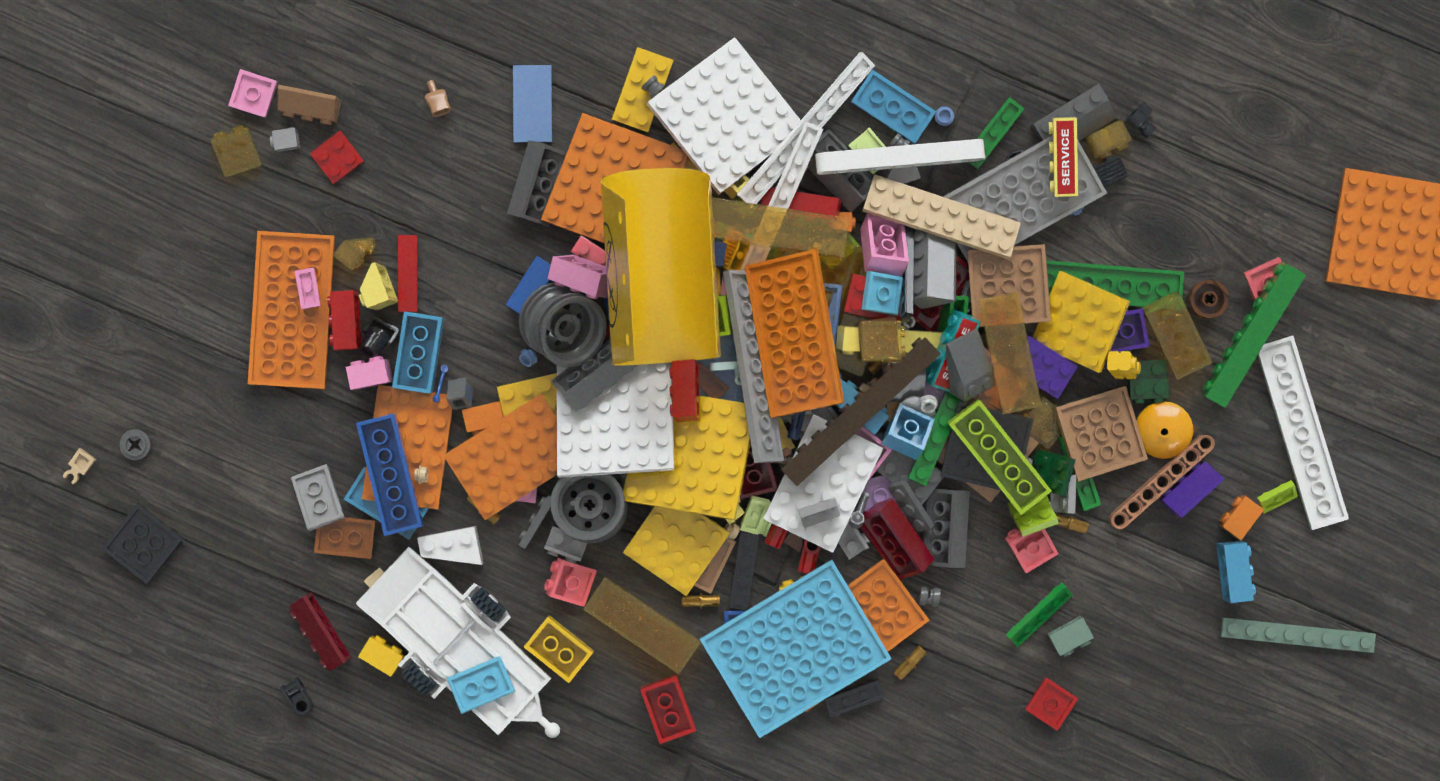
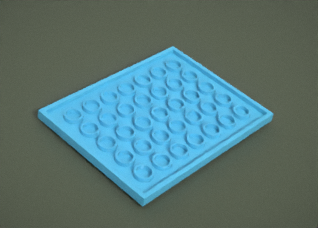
[700,559,892,738]

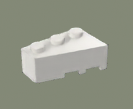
[417,526,483,565]

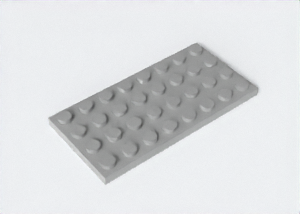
[943,136,1107,262]

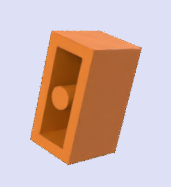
[462,401,504,435]
[1219,495,1264,540]

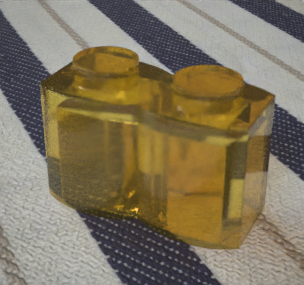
[1086,120,1132,159]

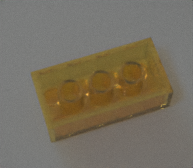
[1142,291,1212,380]

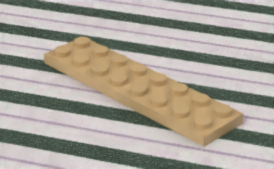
[862,174,1021,260]

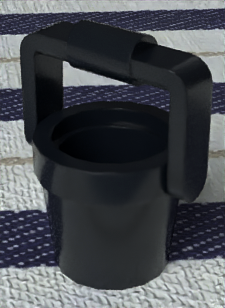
[359,316,399,358]

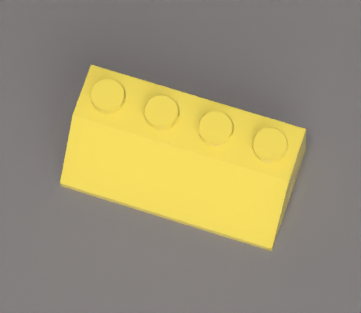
[359,263,398,310]

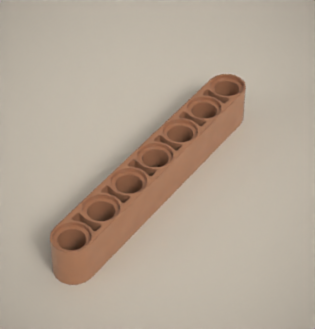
[1108,435,1215,529]

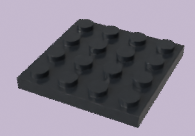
[940,401,1034,490]

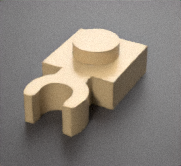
[63,448,96,484]

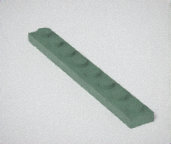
[1220,617,1376,653]

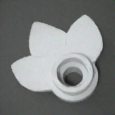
[901,395,938,418]

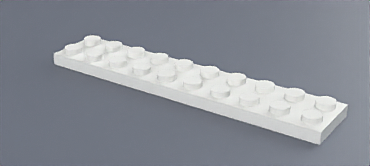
[1258,336,1349,530]

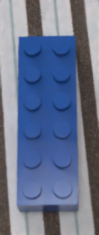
[356,413,424,536]

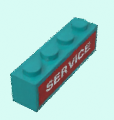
[926,310,981,392]

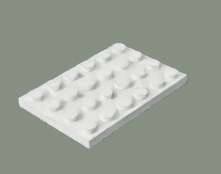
[763,414,883,552]

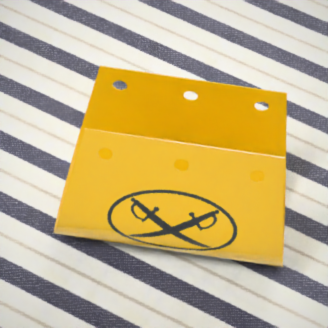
[601,168,721,366]

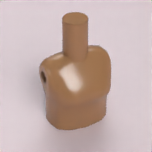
[425,80,451,117]

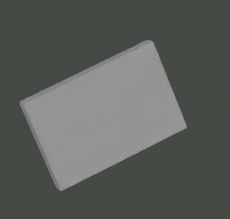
[291,464,345,531]

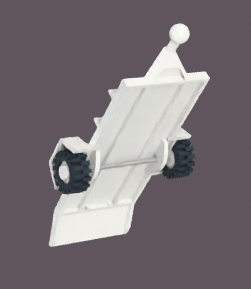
[356,547,560,738]

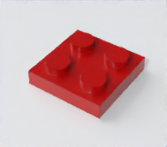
[310,131,364,184]
[1025,677,1078,731]

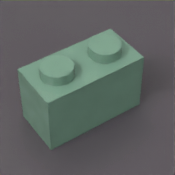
[1047,616,1094,657]

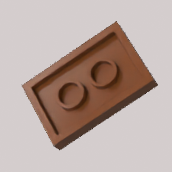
[314,517,376,559]

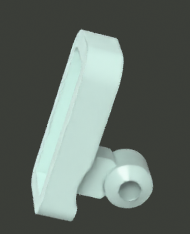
[709,361,741,385]

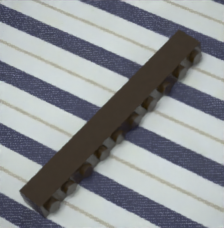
[781,337,941,486]

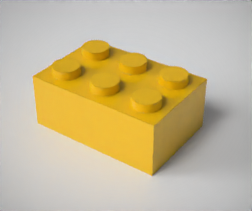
[524,615,594,683]

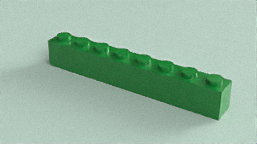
[1202,261,1306,408]

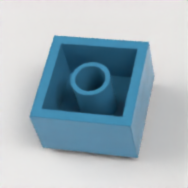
[881,403,935,460]

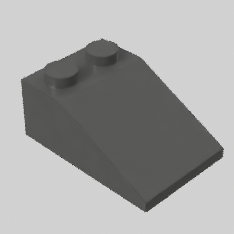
[945,329,995,402]

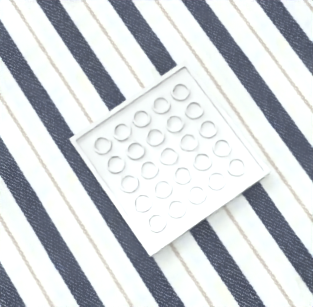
[647,37,801,195]
[557,362,674,478]

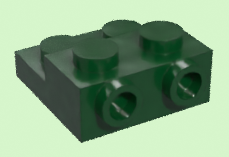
[1127,360,1169,403]
[1032,449,1076,497]

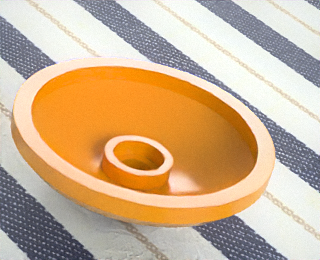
[1136,401,1193,459]

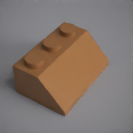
[278,85,341,125]

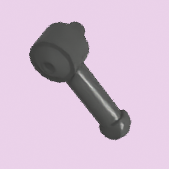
[849,491,870,529]

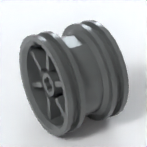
[519,283,607,367]
[551,474,628,543]

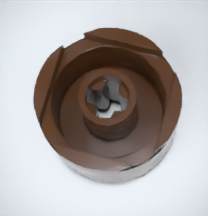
[1186,280,1229,319]

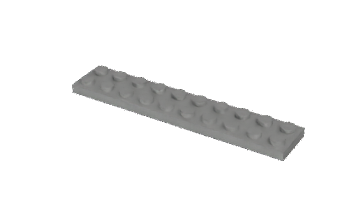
[723,270,784,463]

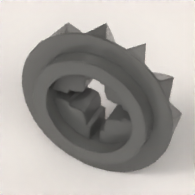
[120,429,151,460]

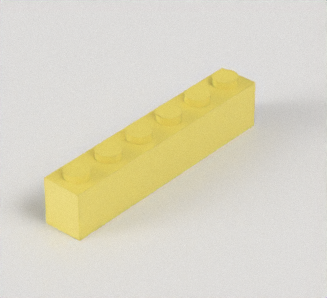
[836,326,943,357]

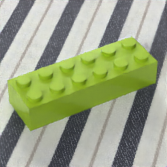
[947,398,1052,515]

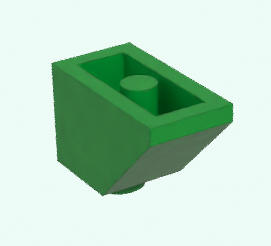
[939,296,969,332]

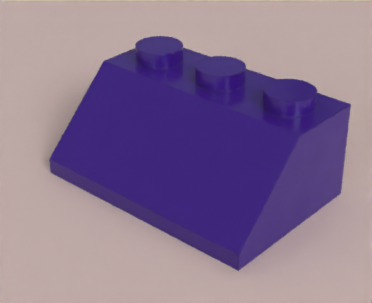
[1159,461,1224,518]

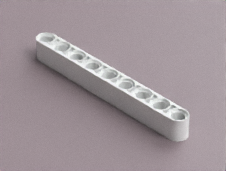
[815,139,985,175]

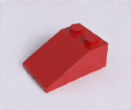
[843,274,901,326]

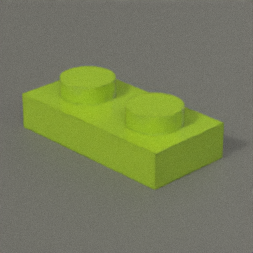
[1257,480,1298,514]

